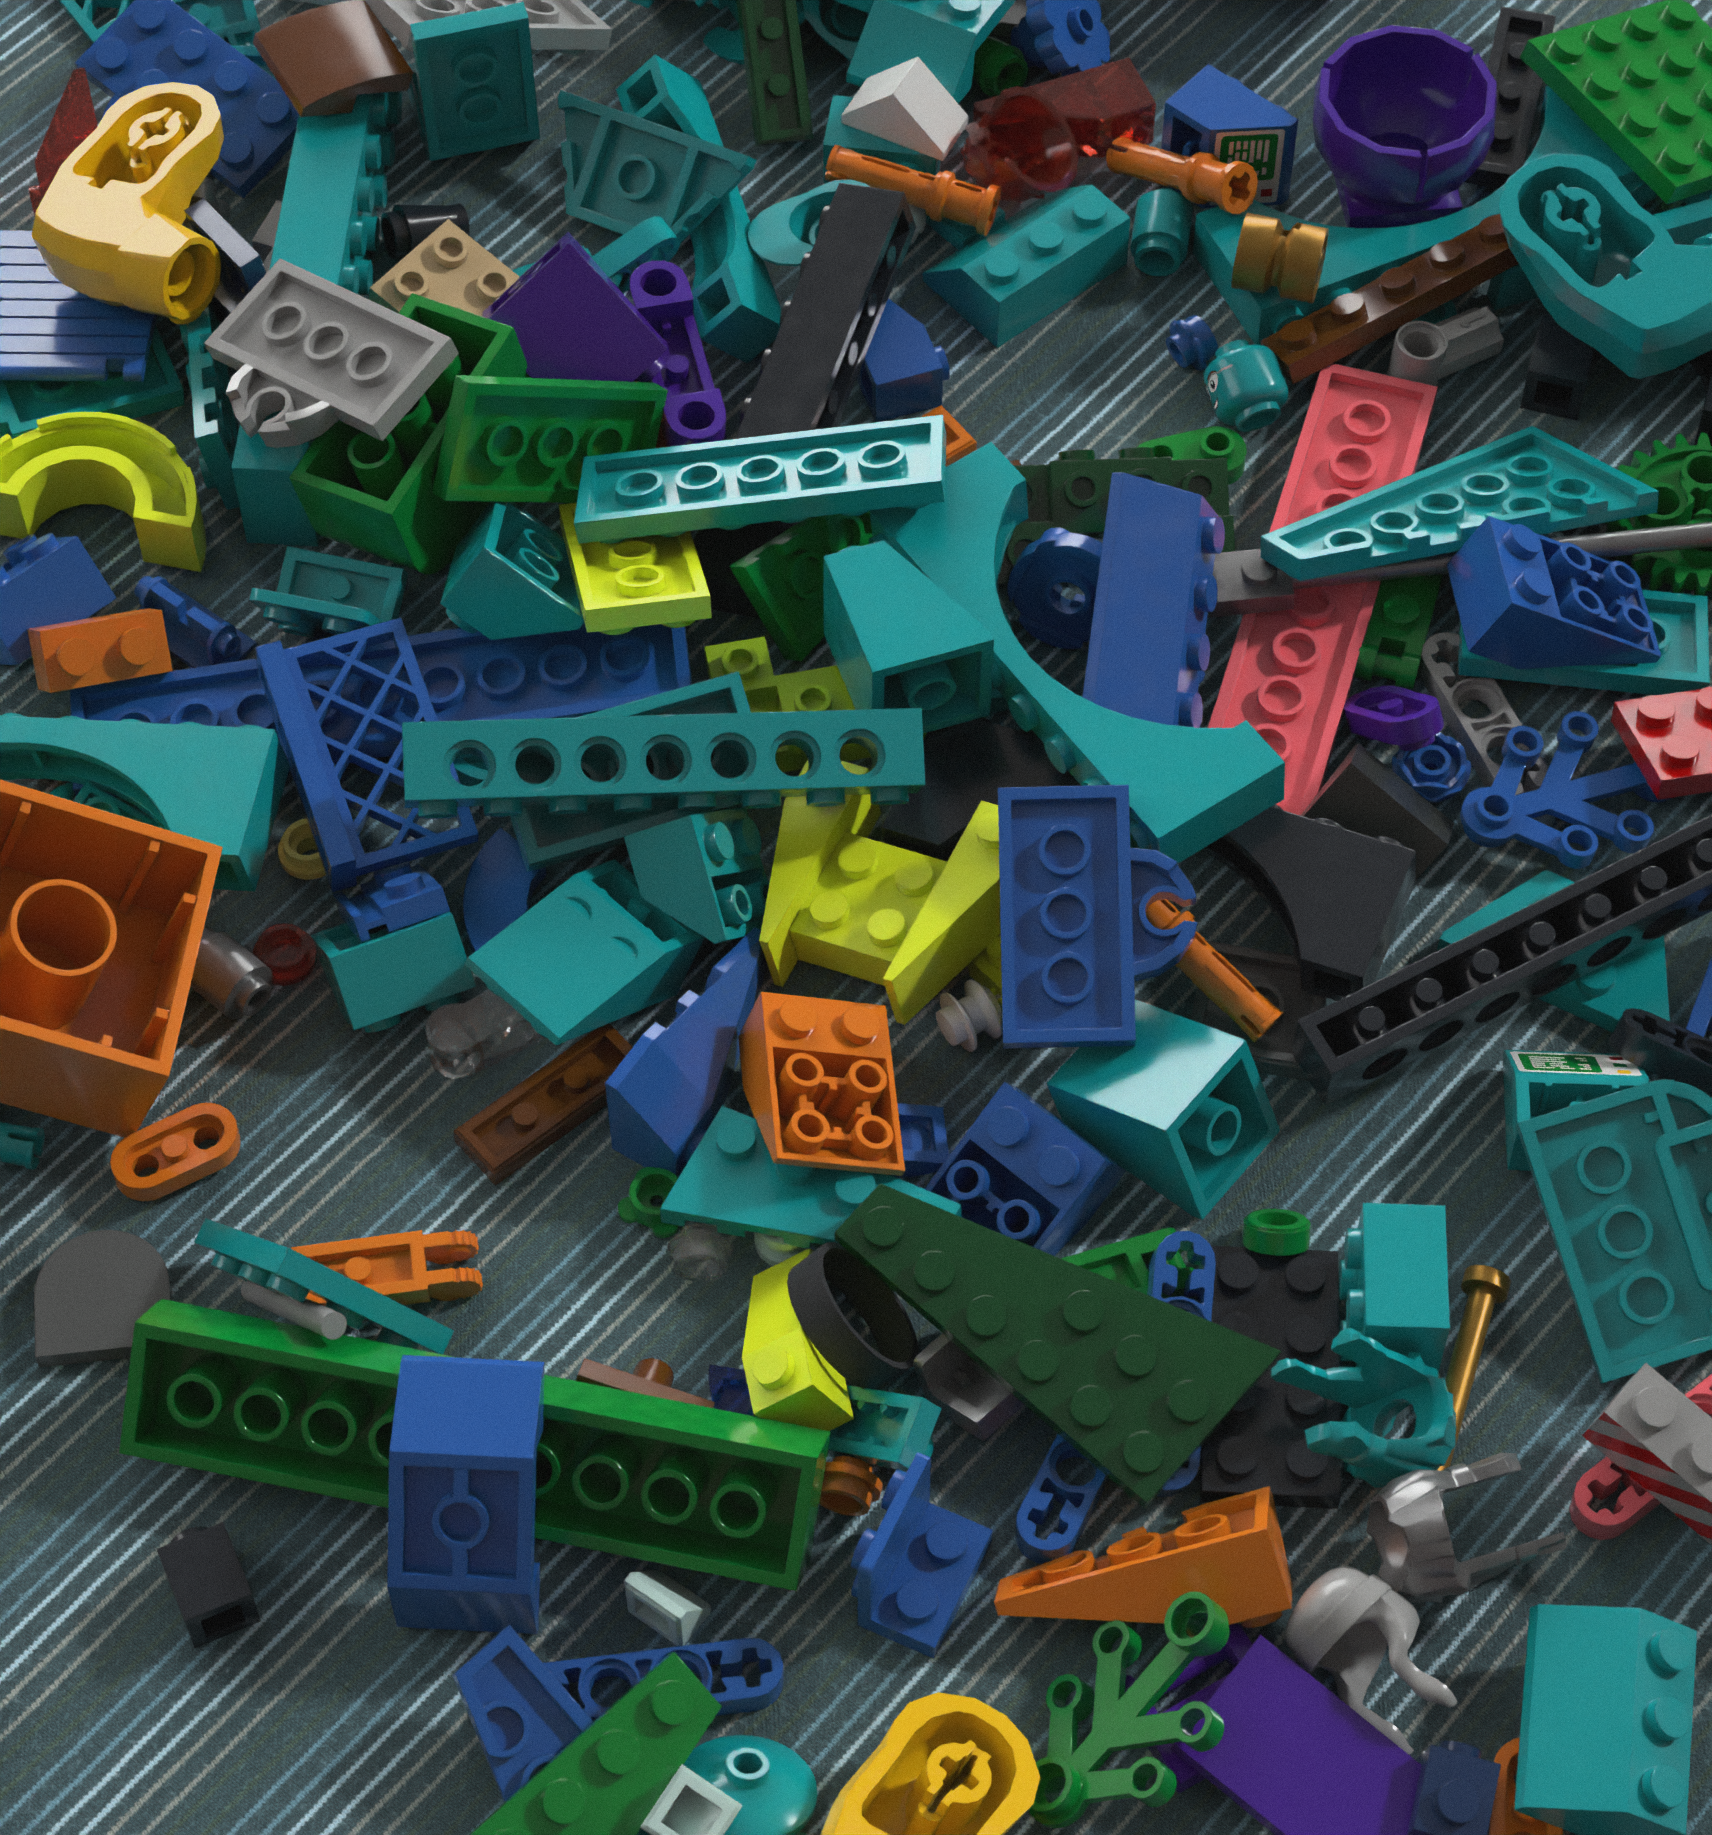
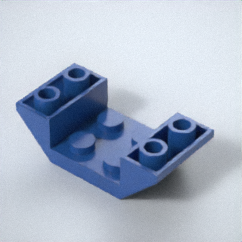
[387,1355,545,1634]

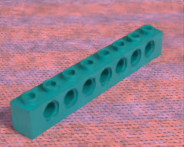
[402,708,925,819]

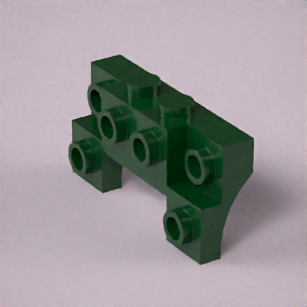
[998,447,1235,586]

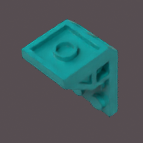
[407,2,540,161]

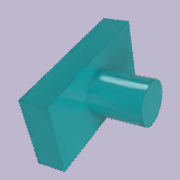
[827,1385,942,1471]

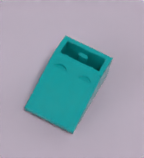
[465,859,705,1045]

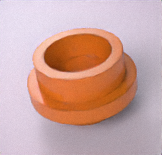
[819,1456,883,1516]

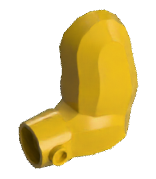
[32,82,224,324]
[821,1692,1040,1835]

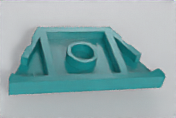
[558,90,757,244]
[1437,870,1670,1032]

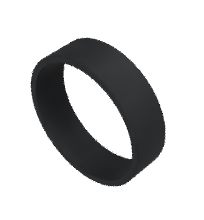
[787,1242,918,1390]

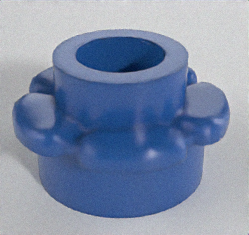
[1166,315,1218,371]

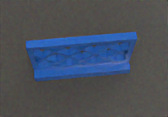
[256,618,478,892]

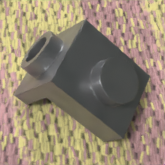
[913,1334,1024,1441]

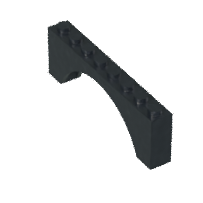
[881,717,1416,1001]

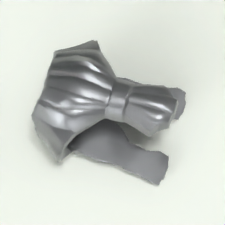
[1366,1453,1567,1603]

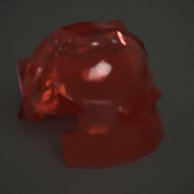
[960,86,1079,202]

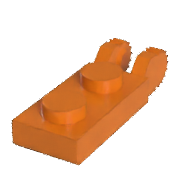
[291,1230,483,1306]

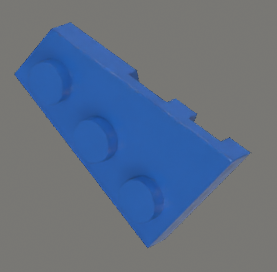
[452,1625,593,1802]

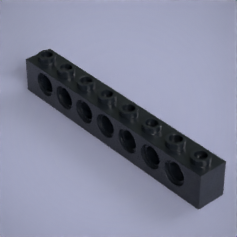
[1292,815,1712,1105]

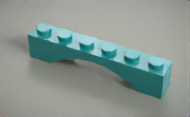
[616,55,782,363]

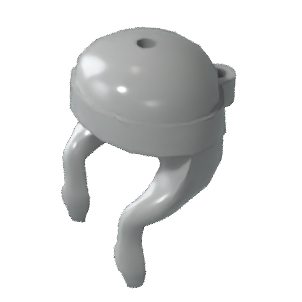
[1285,1566,1457,1754]

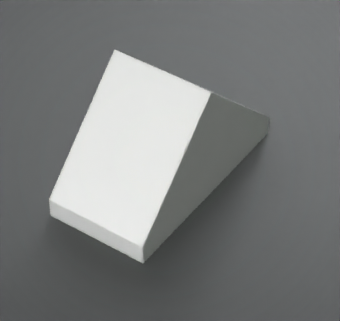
[841,57,968,161]

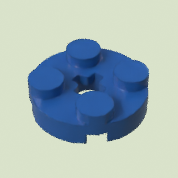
[1007,527,1103,649]

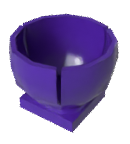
[1312,25,1497,228]

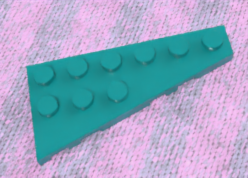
[1260,426,1659,581]

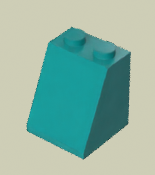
[823,540,994,733]
[1046,999,1280,1220]

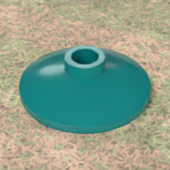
[683,1735,817,1835]

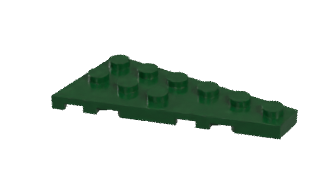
[834,1183,1281,1509]

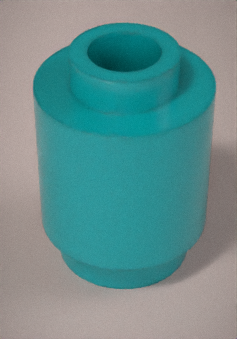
[1130,188,1193,276]

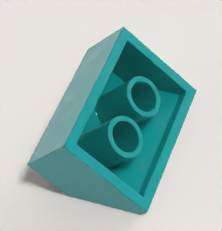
[923,184,1130,348]
[440,502,584,640]
[1514,1604,1697,1835]

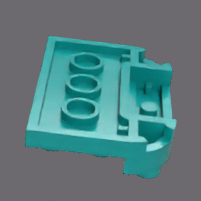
[1516,1079,1712,1383]

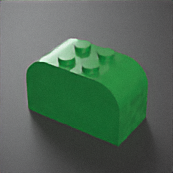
[289,293,531,574]

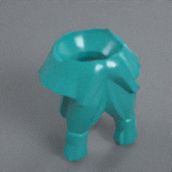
[1271,1328,1456,1488]

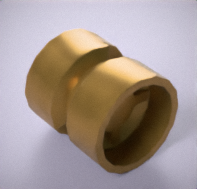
[1232,213,1329,304]

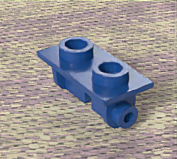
[134,576,257,668]

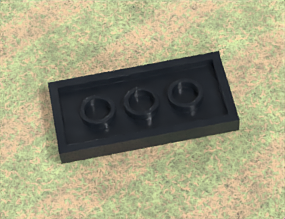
[1200,1245,1341,1509]

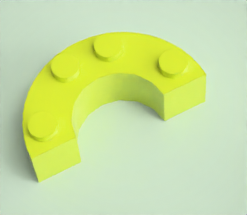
[0,412,206,572]

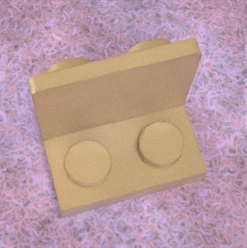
[369,219,519,316]

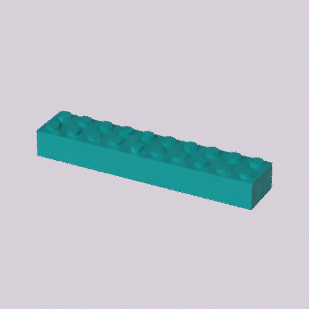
[232,27,402,546]

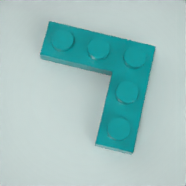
[194,1218,454,1354]

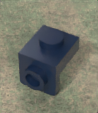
[1407,1741,1501,1835]

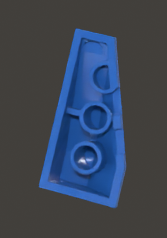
[605,927,767,1178]

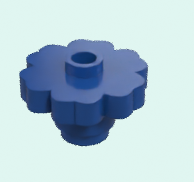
[1011,0,1110,86]

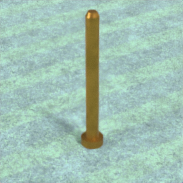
[1438,1265,1511,1471]

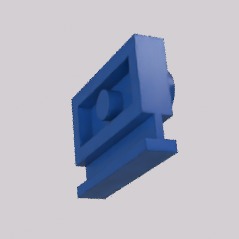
[333,862,450,942]

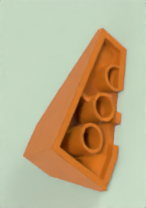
[994,1486,1293,1628]

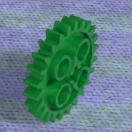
[1604,433,1712,596]

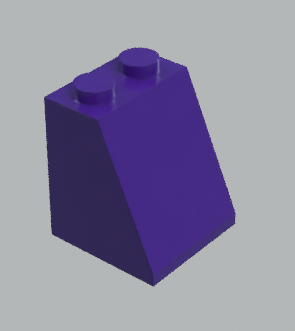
[482,232,668,382]

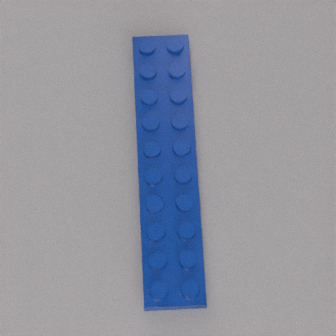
[70,623,692,797]

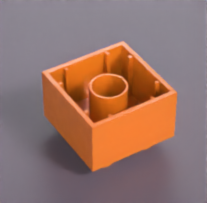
[0,779,223,1138]

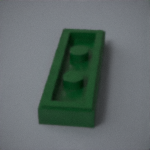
[736,0,814,147]

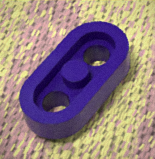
[1343,686,1444,751]

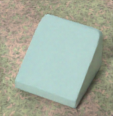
[624,1570,711,1646]
[640,1764,743,1835]

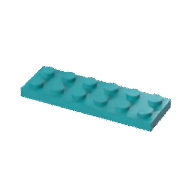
[574,415,947,544]

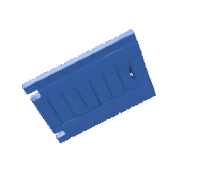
[0,230,158,382]

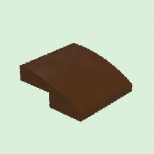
[253,0,414,117]

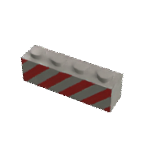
[1582,1363,1712,1545]

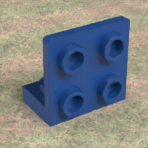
[851,1452,993,1659]

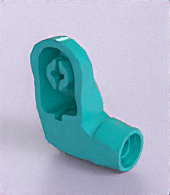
[1498,153,1712,379]

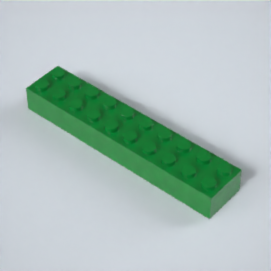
[119,1299,831,1591]

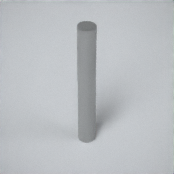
[241,1281,347,1339]

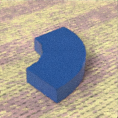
[463,827,546,953]

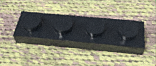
[1464,6,1556,189]

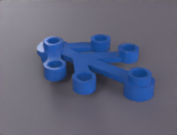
[1460,711,1671,869]

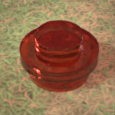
[252,923,318,986]

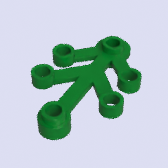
[1028,1592,1230,1829]

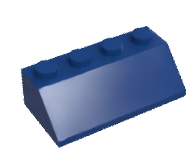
[1082,472,1225,728]

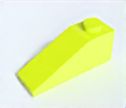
[742,1249,854,1431]

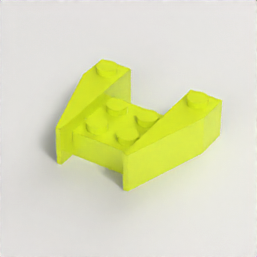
[759,760,1001,1025]

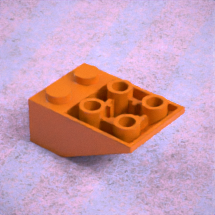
[738,992,905,1176]

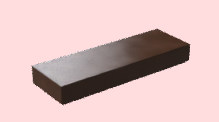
[453,1023,633,1186]

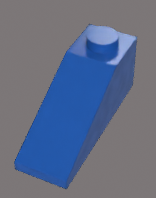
[857,298,950,422]

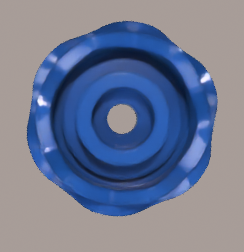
[1392,732,1471,803]

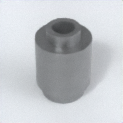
[190,928,273,1020]

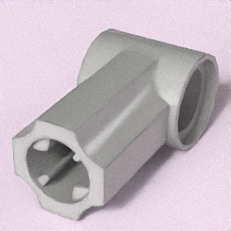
[1386,306,1504,386]

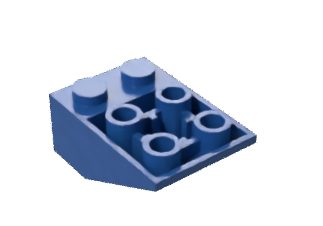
[1446,516,1662,669]
[925,1082,1126,1256]

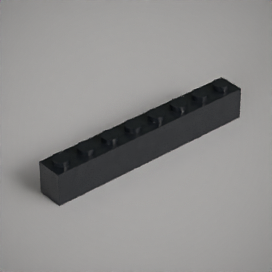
[693,183,916,619]

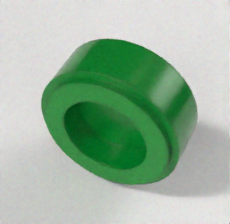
[1242,1209,1311,1256]

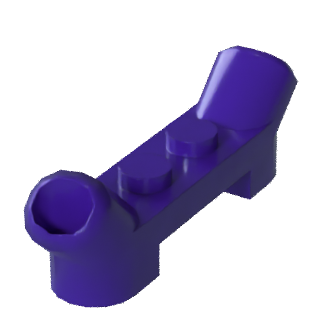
[626,261,727,447]

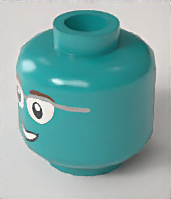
[1204,340,1288,432]

